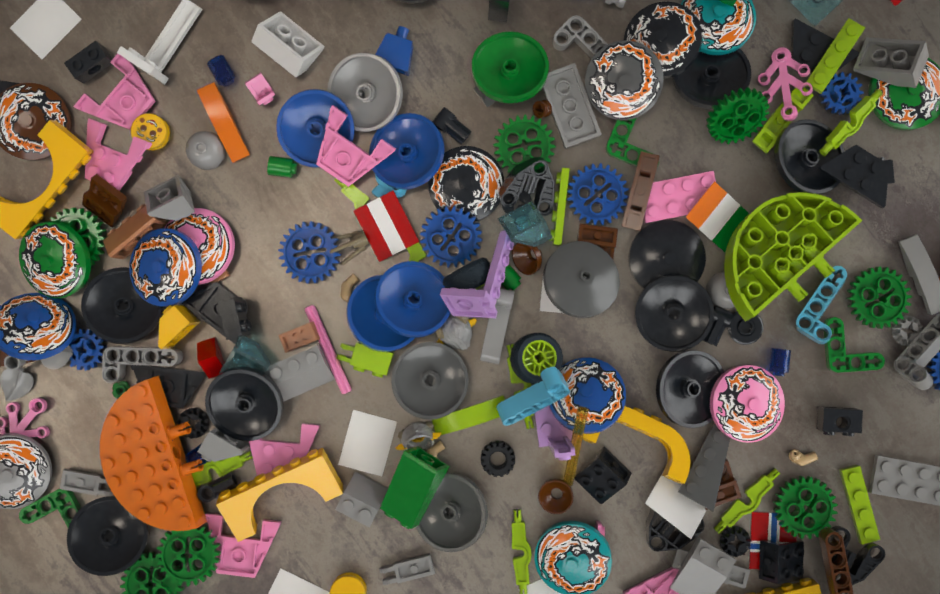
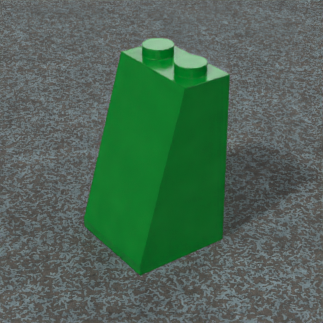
[380,446,450,529]

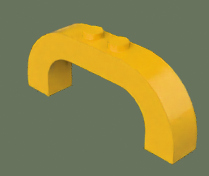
[575,406,690,484]

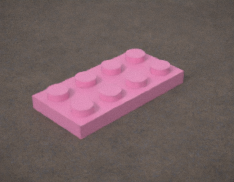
[644,171,716,223]

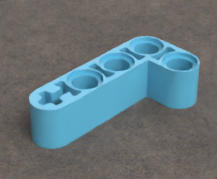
[796,266,847,344]
[496,367,570,426]

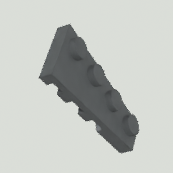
[678,424,730,512]

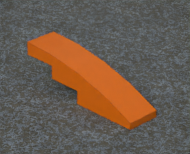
[197,82,250,163]

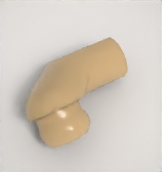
[340,273,359,302]
[427,440,445,458]
[789,449,818,466]

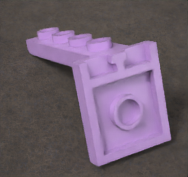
[440,231,514,319]
[535,406,577,461]

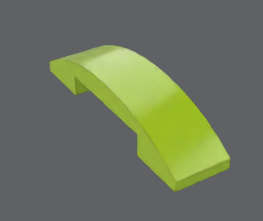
[752,87,814,154]
[431,395,505,435]

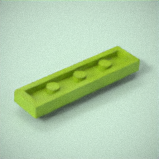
[806,18,865,94]
[549,167,570,246]
[839,465,880,545]

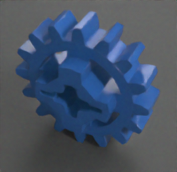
[819,72,864,115]
[69,329,107,371]

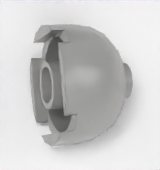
[185,131,226,170]
[706,271,735,309]

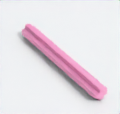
[305,305,351,394]

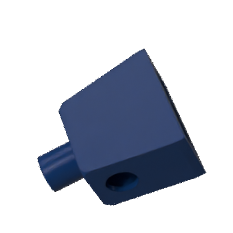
[375,26,413,76]

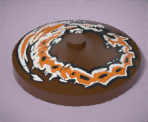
[0,83,72,161]

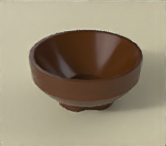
[512,240,542,275]
[538,479,574,514]

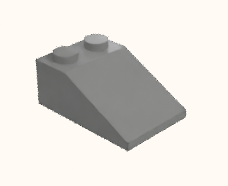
[853,37,929,88]
[670,537,736,594]

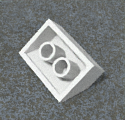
[251,11,325,77]

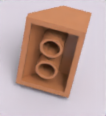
[103,204,168,259]

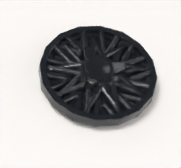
[727,311,763,345]

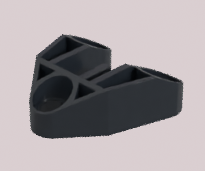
[498,157,555,216]
[646,508,705,552]
[822,526,886,585]

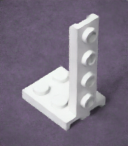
[117,0,203,85]

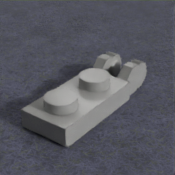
[60,469,114,496]
[379,554,435,585]

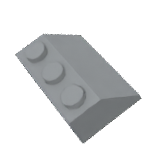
[264,344,335,402]

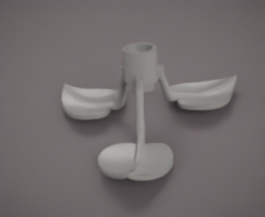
[0,345,73,401]

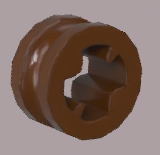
[533,100,552,118]

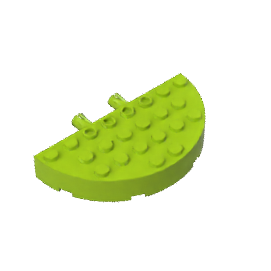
[724,192,862,322]

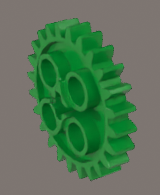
[706,87,770,144]
[493,114,556,174]
[50,208,107,266]
[846,266,912,329]
[773,476,838,539]
[156,525,221,587]
[120,551,185,594]

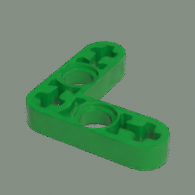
[605,118,659,167]
[824,317,885,373]
[19,488,81,528]

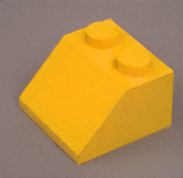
[158,305,200,349]

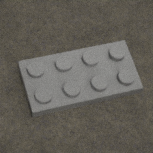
[543,63,602,149]
[868,455,940,506]

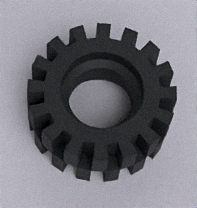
[481,441,515,477]

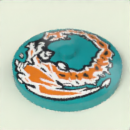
[681,0,756,55]
[534,521,612,594]

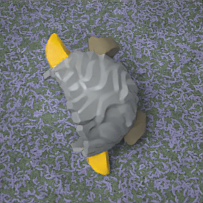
[436,314,477,350]
[395,421,441,450]

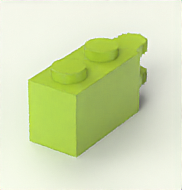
[336,342,394,378]

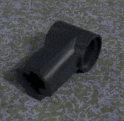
[432,107,472,145]
[703,305,733,346]
[197,472,238,503]

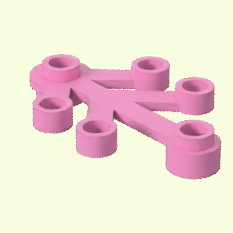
[758,47,813,121]
[0,398,50,438]

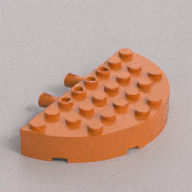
[100,376,207,531]

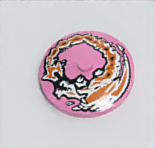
[165,208,235,285]
[710,365,785,443]

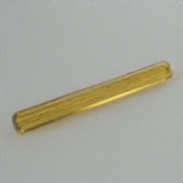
[563,406,588,486]

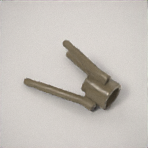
[321,230,369,265]

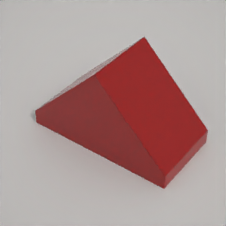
[197,337,227,379]

